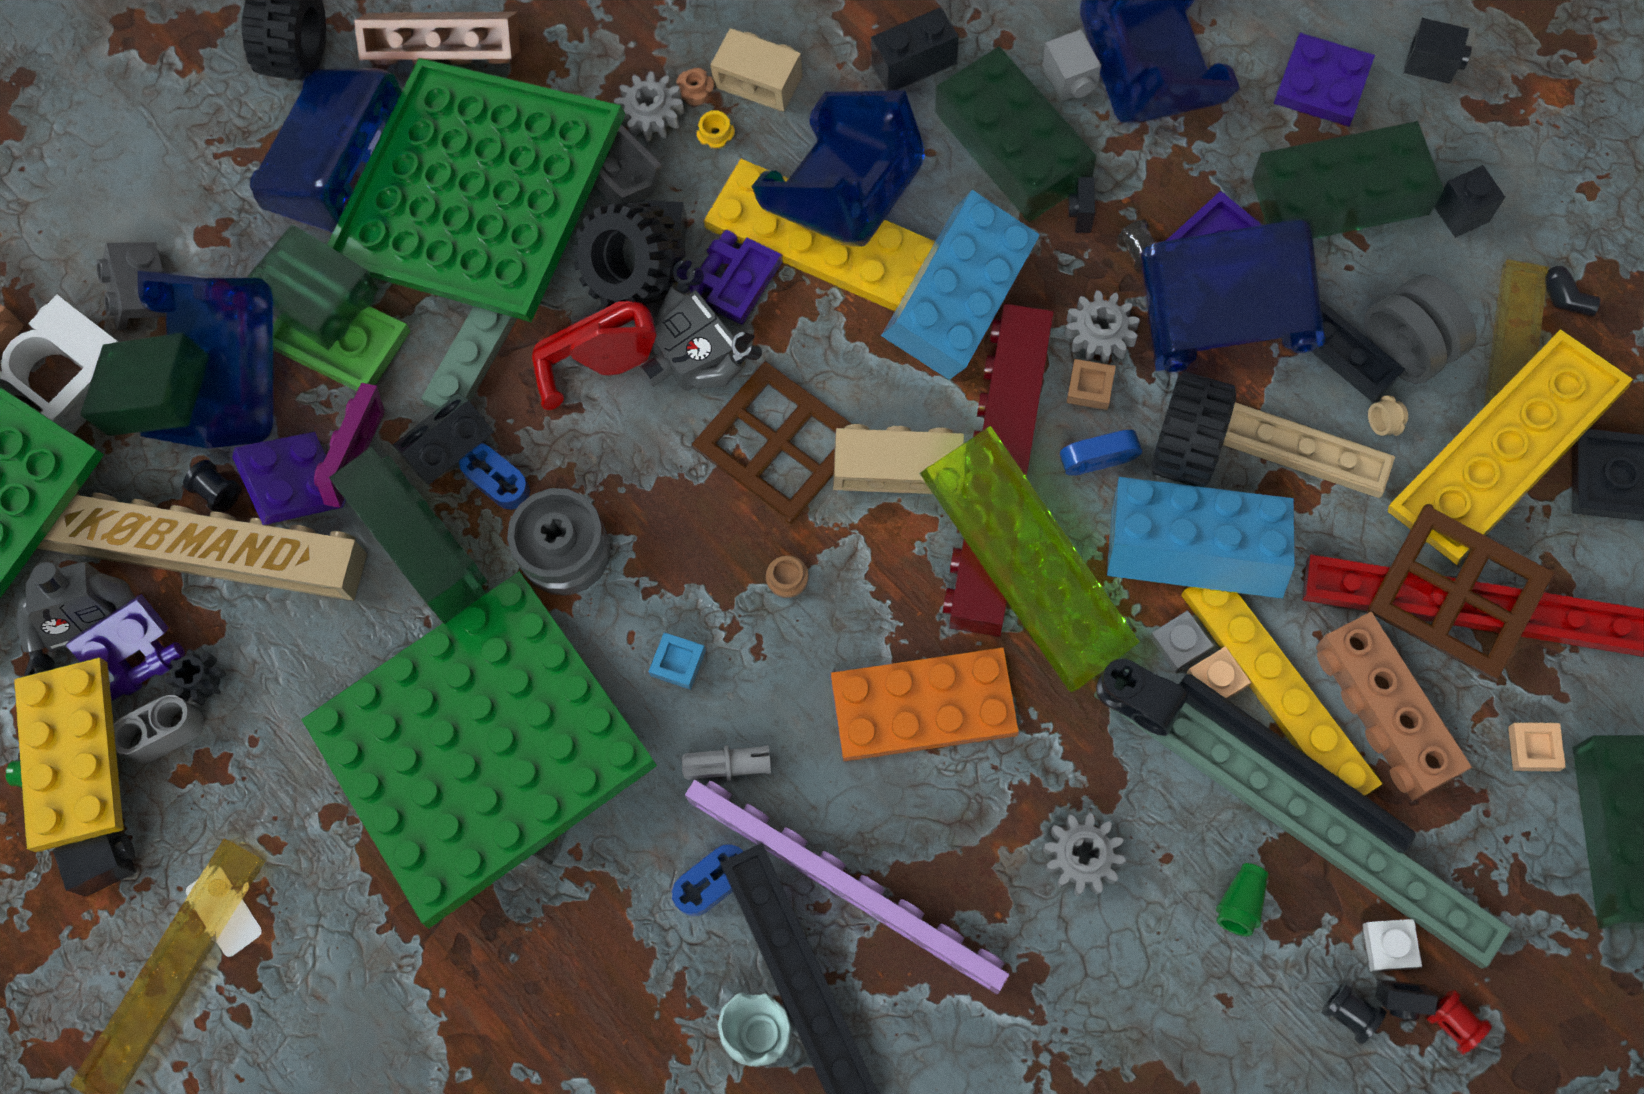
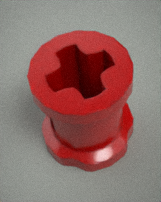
[1425,989,1492,1055]

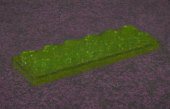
[919,426,1140,692]

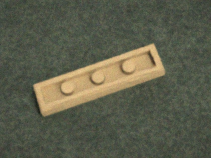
[1223,402,1395,498]

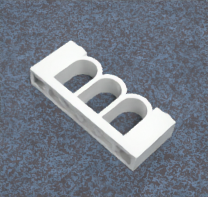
[0,295,141,434]

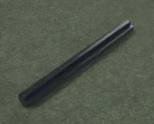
[1178,674,1416,853]

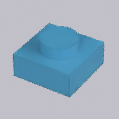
[648,632,706,690]

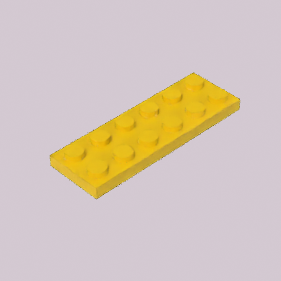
[704,159,935,311]
[1387,329,1633,565]

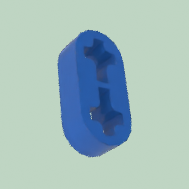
[1059,430,1142,475]
[459,444,530,510]
[672,844,743,917]

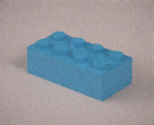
[881,190,1040,380]
[1107,477,1295,599]

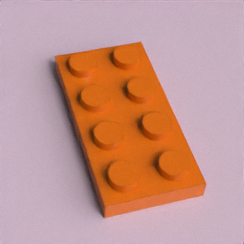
[831,648,1019,762]

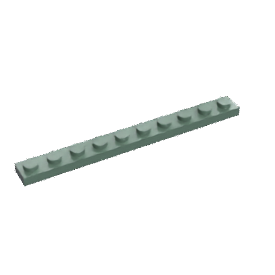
[1094,658,1511,969]

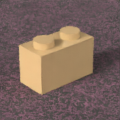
[711,28,803,112]

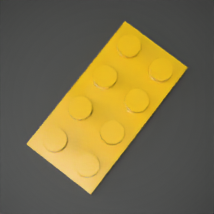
[14,658,124,852]

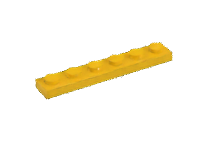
[1181,587,1382,796]

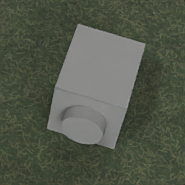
[1042,29,1101,102]

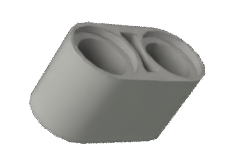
[113,695,204,764]

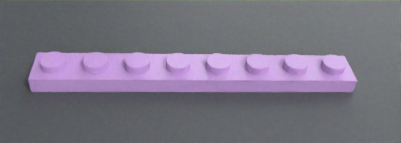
[685,780,1009,995]

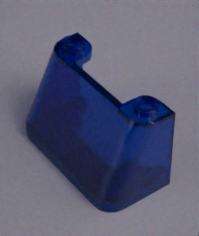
[1080,0,1240,124]
[250,68,402,233]
[751,90,924,247]
[1140,220,1325,372]
[137,270,273,449]

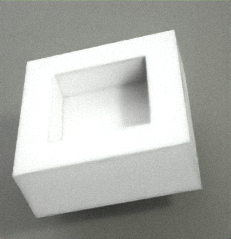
[1363,919,1422,972]

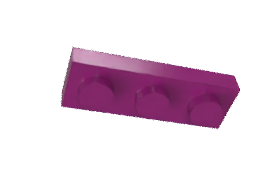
[314,383,385,508]

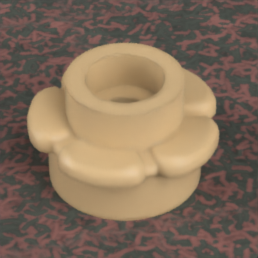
[1368,395,1408,436]

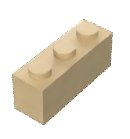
[833,424,964,495]

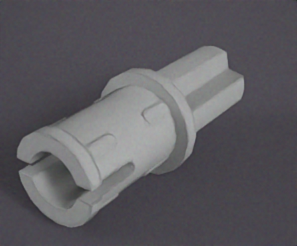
[682,745,771,781]

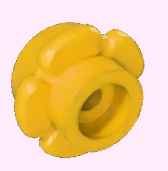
[696,111,735,149]

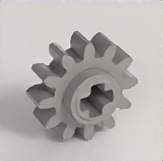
[614,72,685,141]
[1064,291,1139,364]
[1043,813,1126,897]

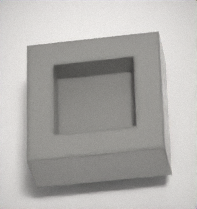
[1149,610,1214,673]

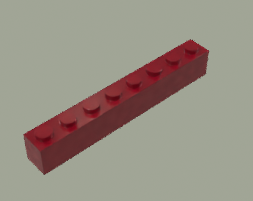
[942,304,1054,637]

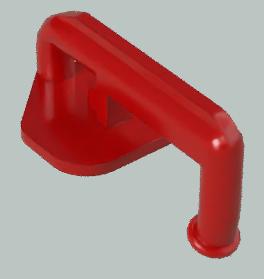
[532,301,657,410]

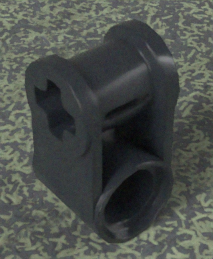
[1096,659,1188,736]

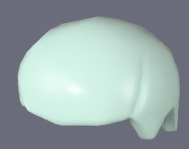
[717,992,792,1067]

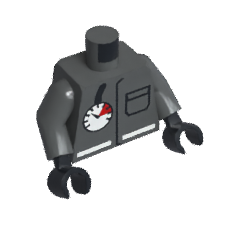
[639,260,762,391]
[16,562,140,676]

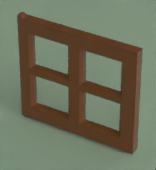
[691,361,852,523]
[1367,504,1555,681]

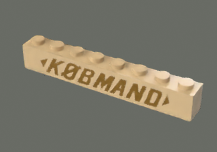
[37,493,367,601]

